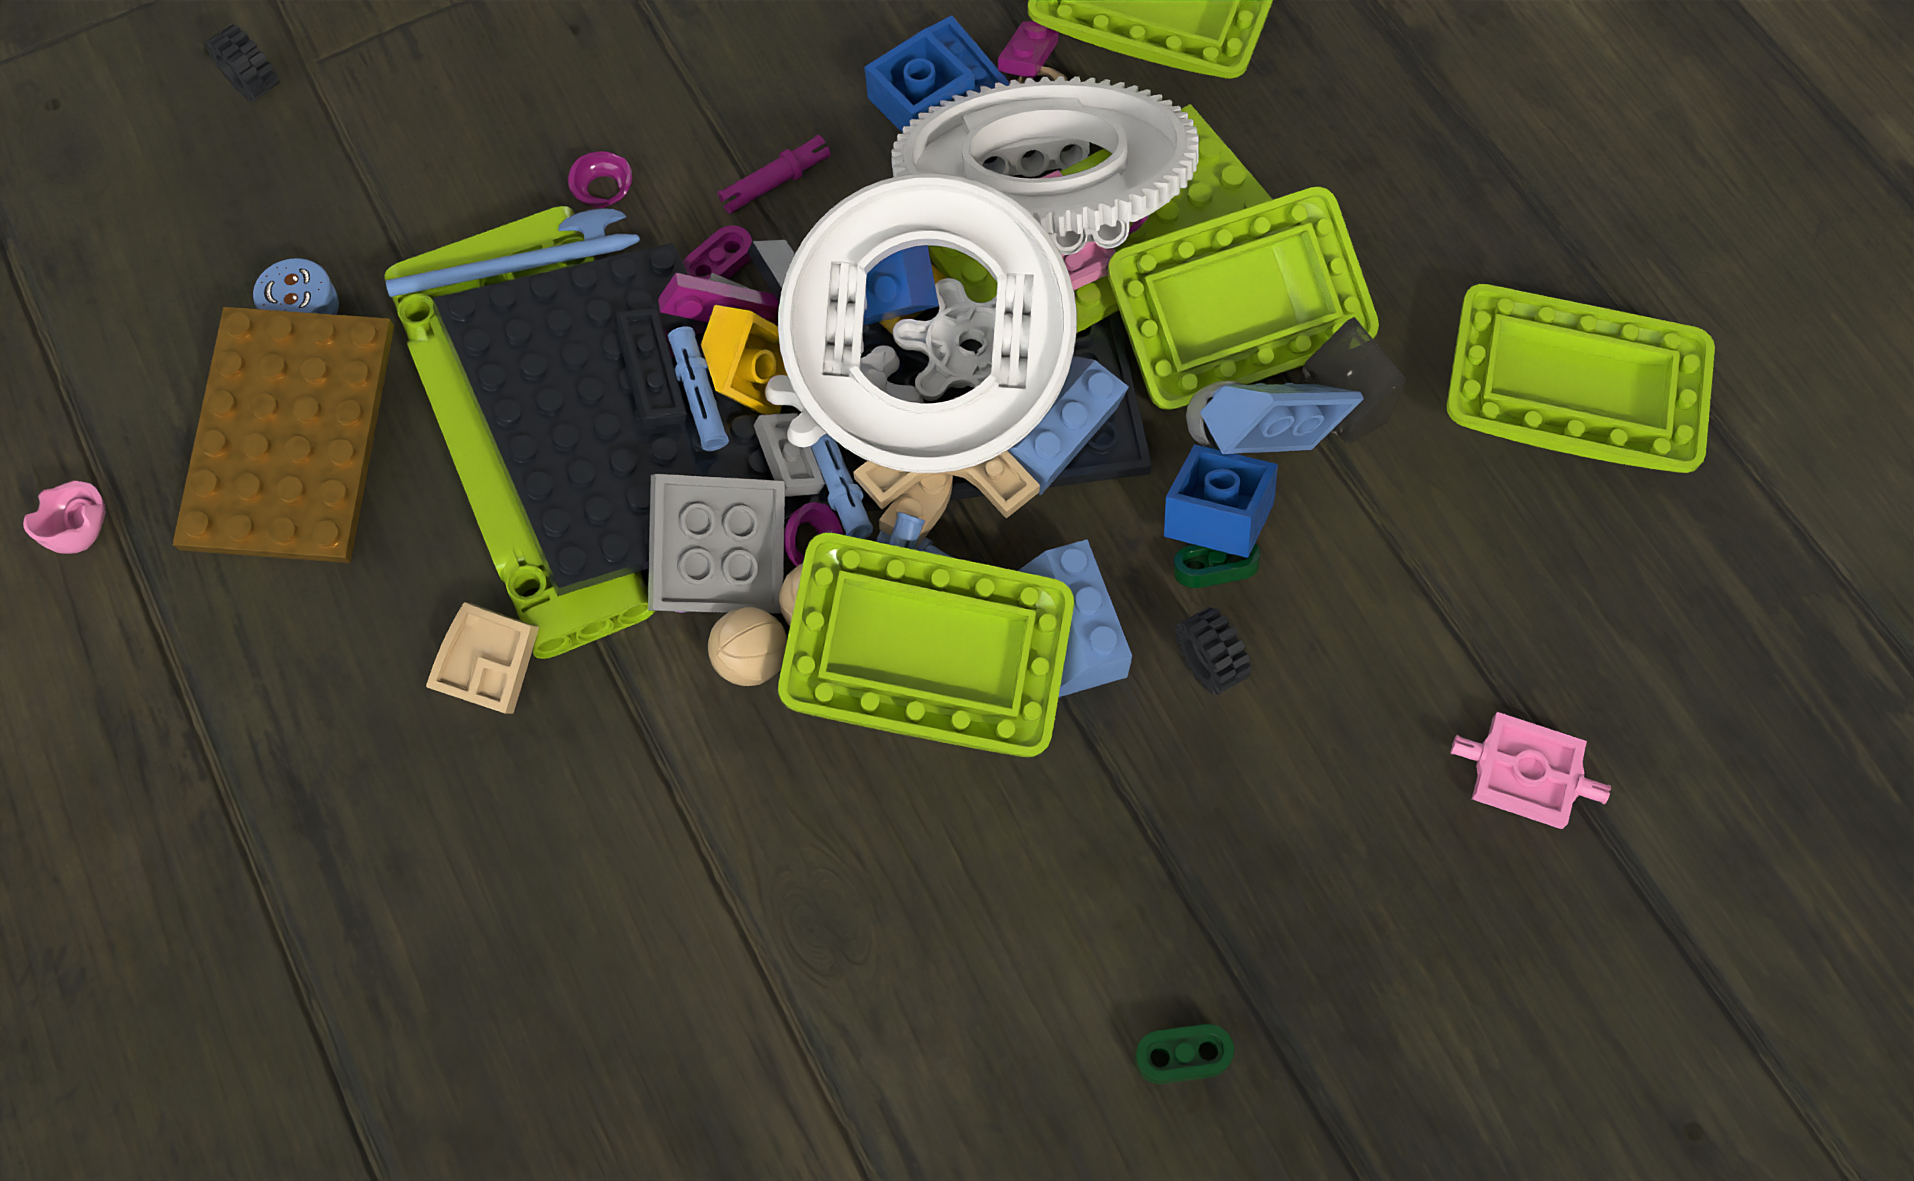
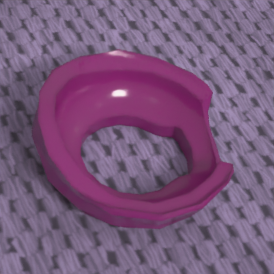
[568,151,632,208]
[784,502,843,566]

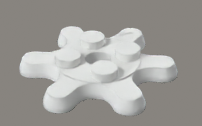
[893,278,997,401]
[765,346,924,447]

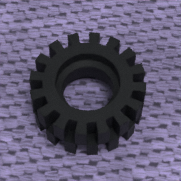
[205,24,279,102]
[1175,607,1251,695]

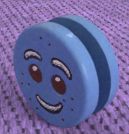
[253,258,339,315]

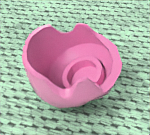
[23,481,106,554]

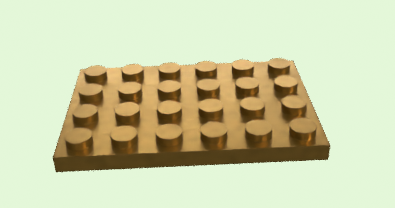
[172,307,394,563]

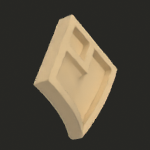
[426,602,539,714]

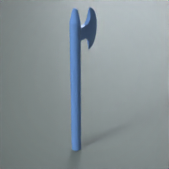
[386,208,640,297]

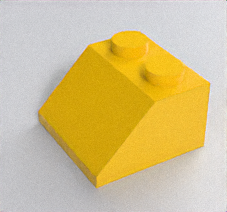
[701,305,788,415]

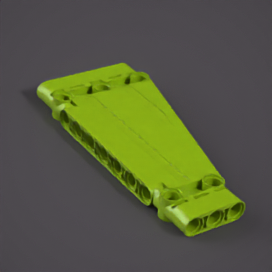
[384,206,655,659]

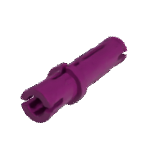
[717,135,831,214]

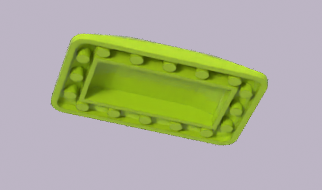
[1027,0,1273,78]
[1107,187,1379,410]
[1447,284,1715,473]
[778,533,1074,757]

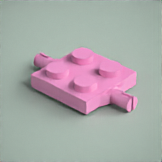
[1450,712,1611,829]

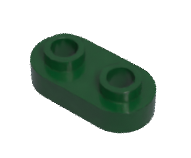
[1174,543,1260,588]
[1135,1024,1234,1084]

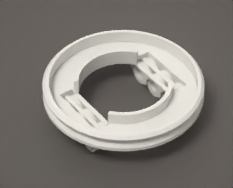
[778,173,1077,473]

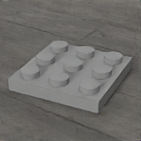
[648,474,785,614]

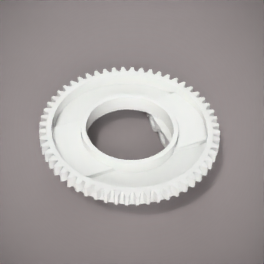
[892,76,1198,255]

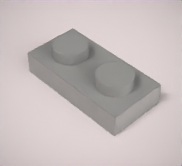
[753,413,825,497]

